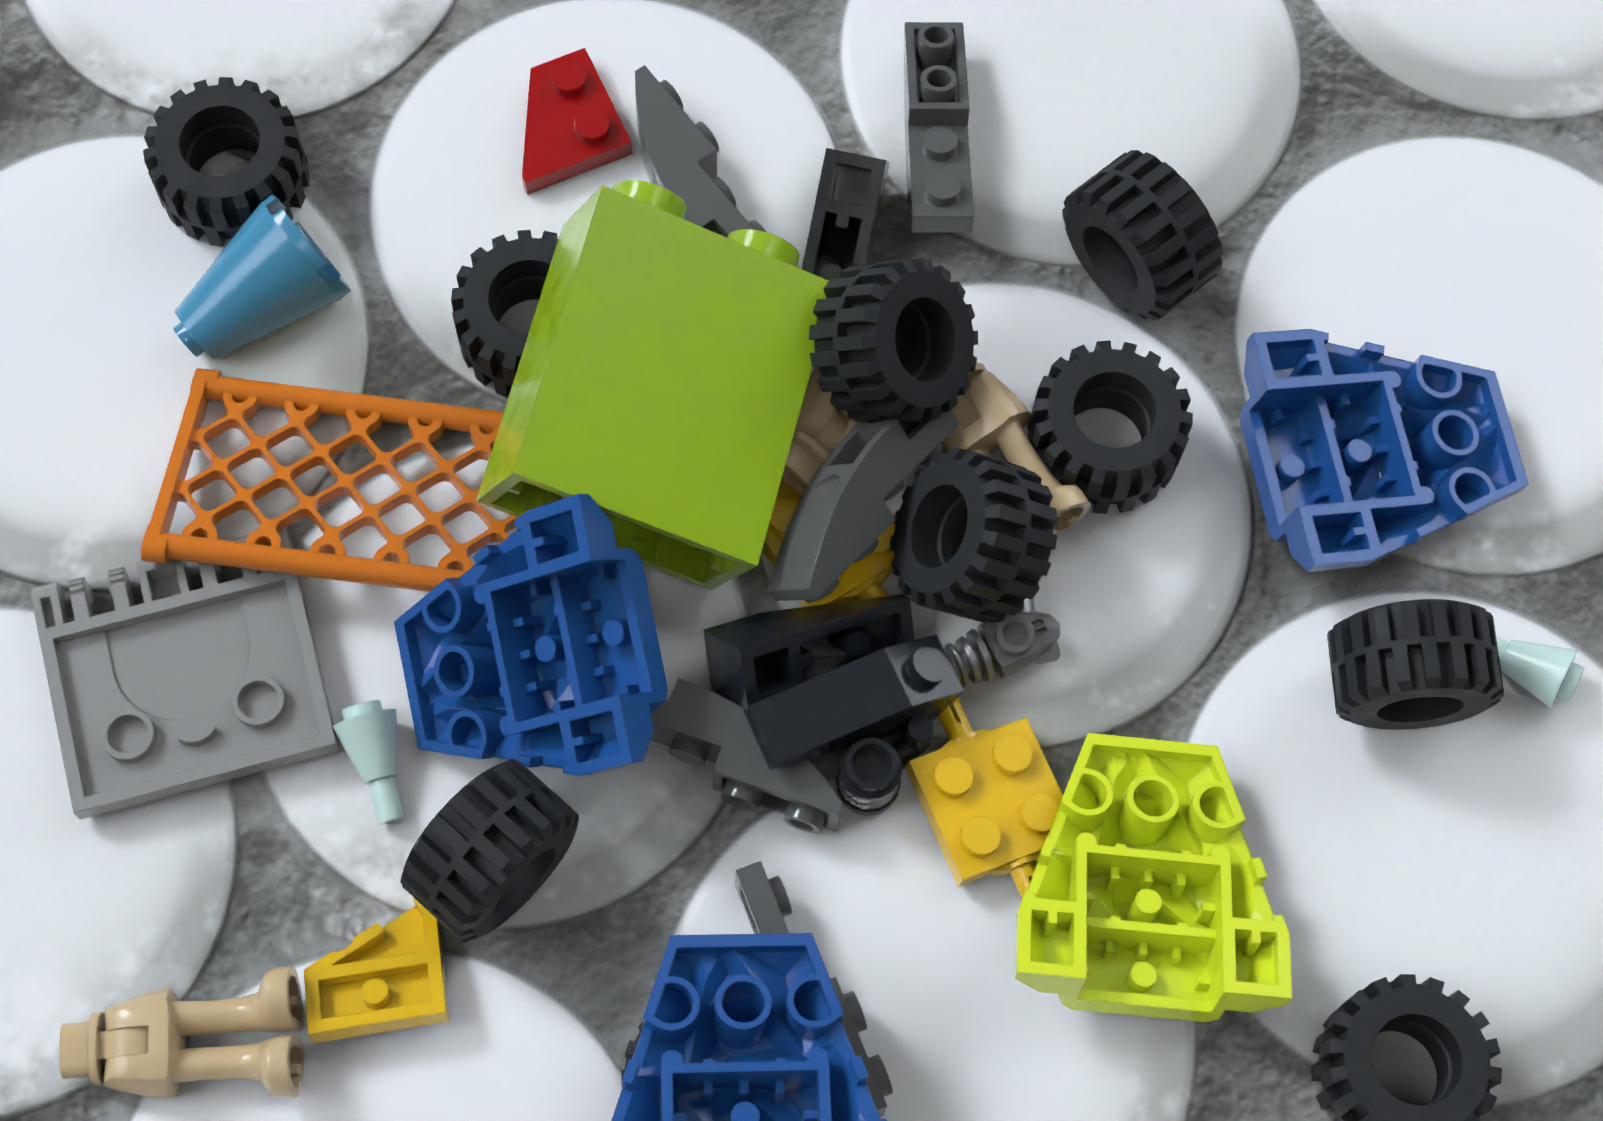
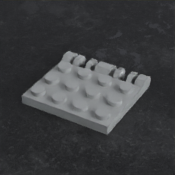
[31,527,340,820]

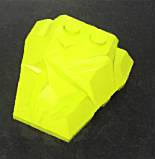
[1015,733,1292,1022]

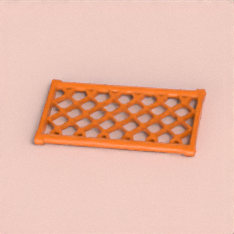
[140,368,518,592]

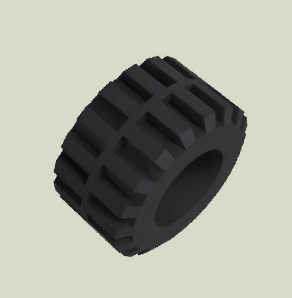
[143,77,310,247]
[1062,150,1223,321]
[451,230,558,398]
[809,259,978,423]
[1027,340,1193,514]
[890,448,1058,623]
[1327,599,1504,730]
[400,759,579,942]
[1311,974,1502,1121]

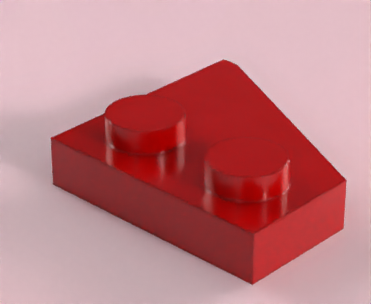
[522,48,633,195]

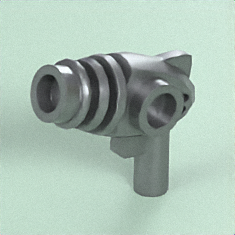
[944,598,1060,688]

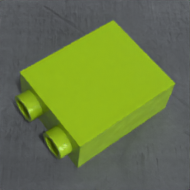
[476,180,829,590]

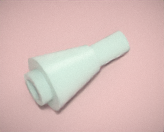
[1496,636,1585,708]
[332,700,405,825]

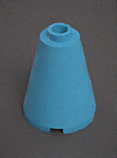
[173,194,351,359]

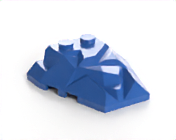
[1240,329,1529,572]
[394,494,668,776]
[611,933,887,1121]

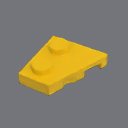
[304,898,449,1043]

